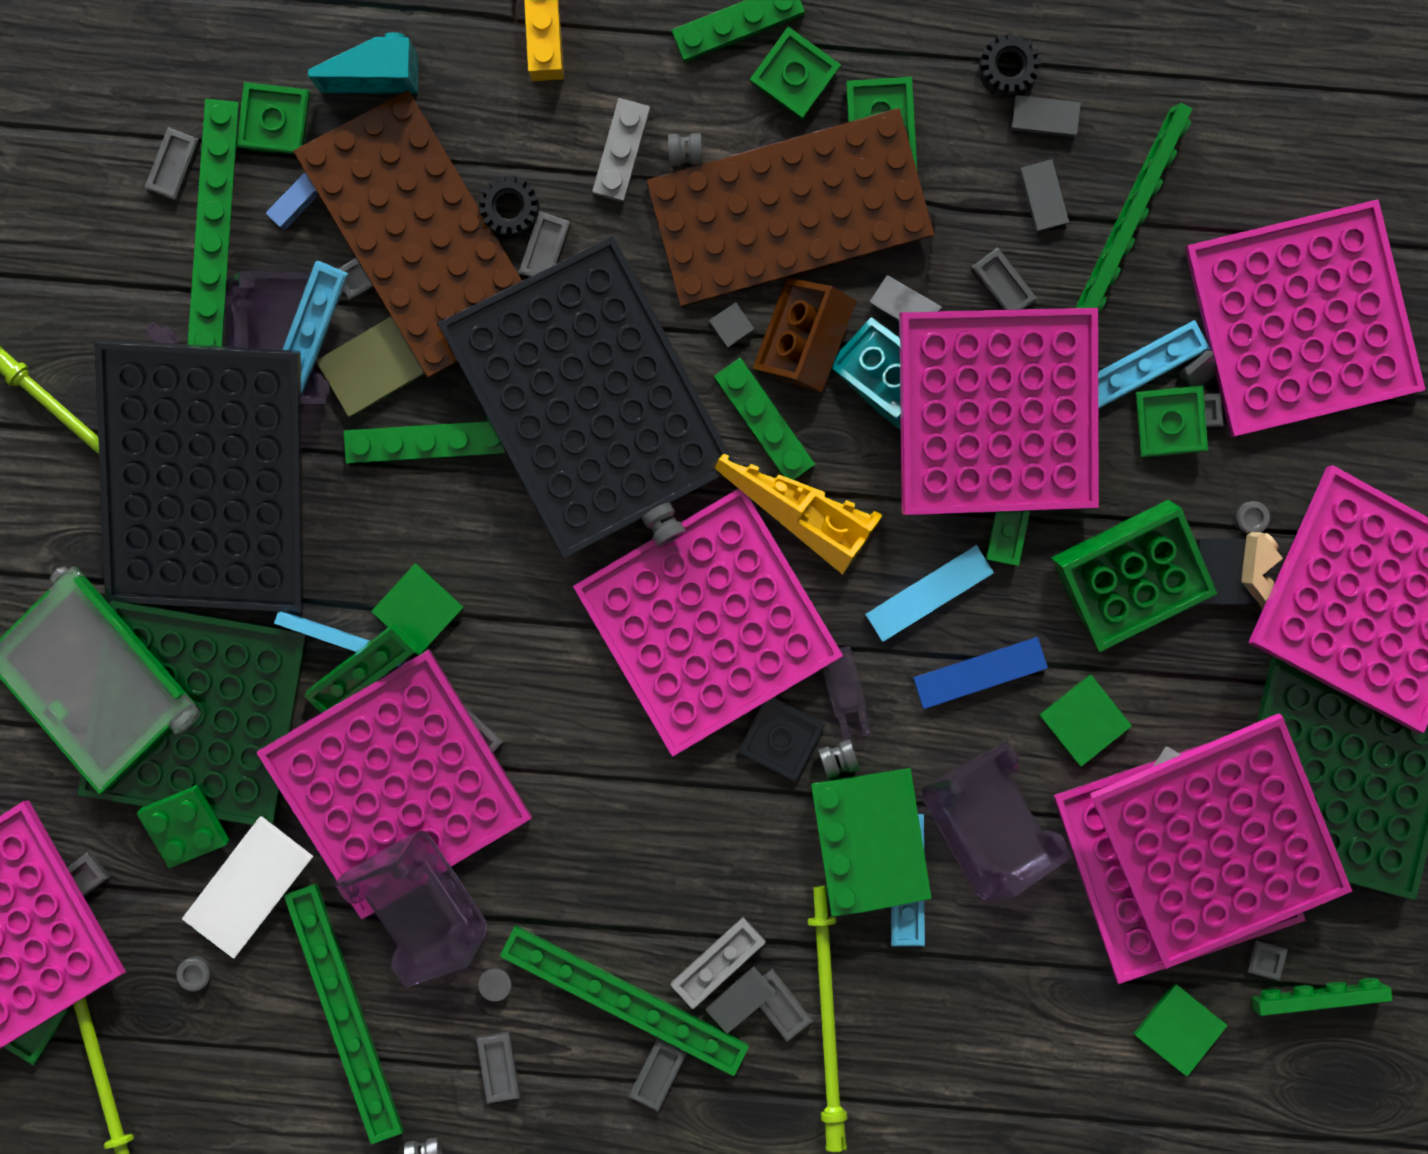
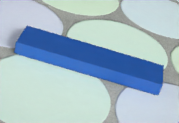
[912,637,1048,709]

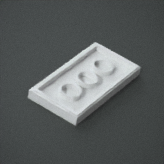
[182,816,313,959]

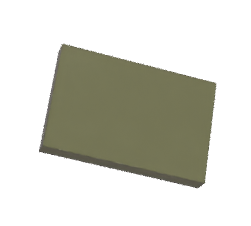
[316,317,425,418]

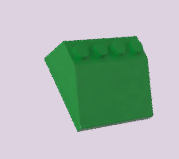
[1051,500,1217,652]
[811,768,932,917]

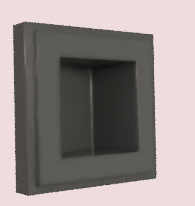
[1178,350,1216,387]

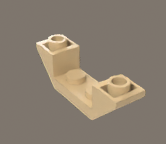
[1242,532,1283,610]

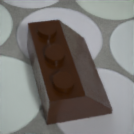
[752,278,857,392]

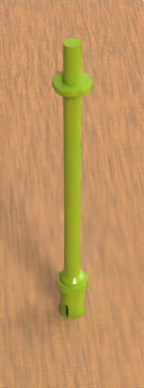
[0,346,99,454]
[808,886,848,1152]
[73,998,134,1154]

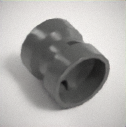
[668,133,703,168]
[642,502,686,548]
[818,739,860,780]

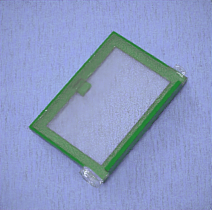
[0,567,201,795]

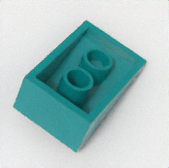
[308,32,418,94]
[831,317,901,430]

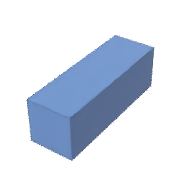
[266,172,318,231]

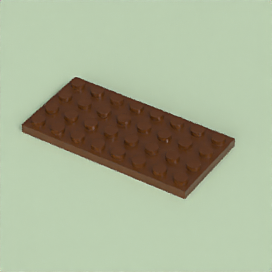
[293,90,522,379]
[647,108,934,307]

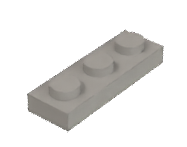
[592,98,650,203]
[671,917,766,1009]

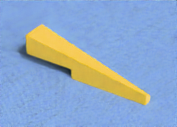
[715,454,883,575]

